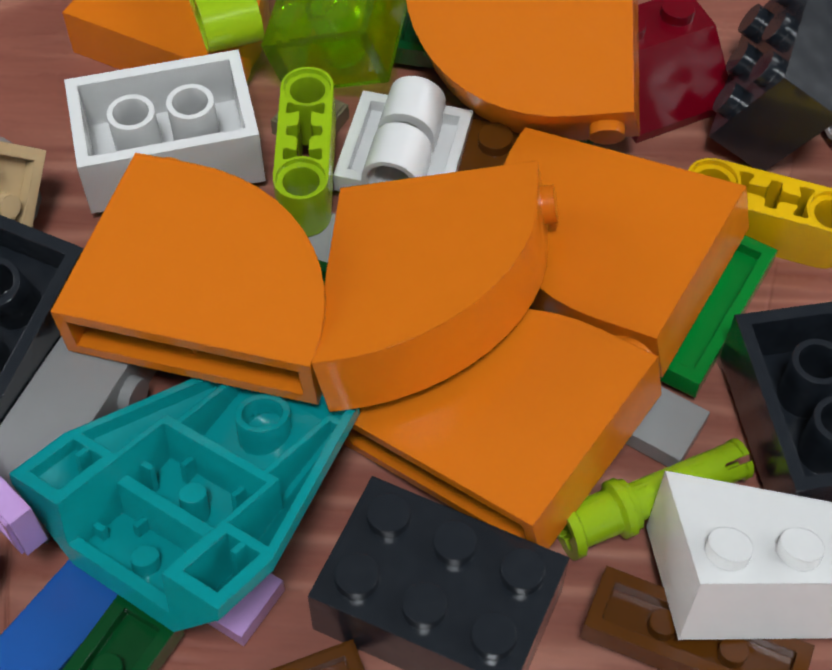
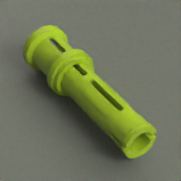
[557,438,754,561]

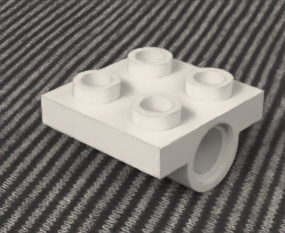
[333,76,473,191]

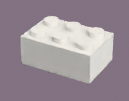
[64,49,266,214]

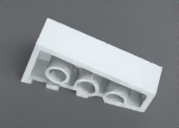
[646,471,832,640]

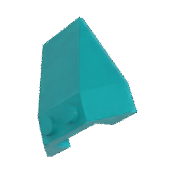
[9,378,360,632]

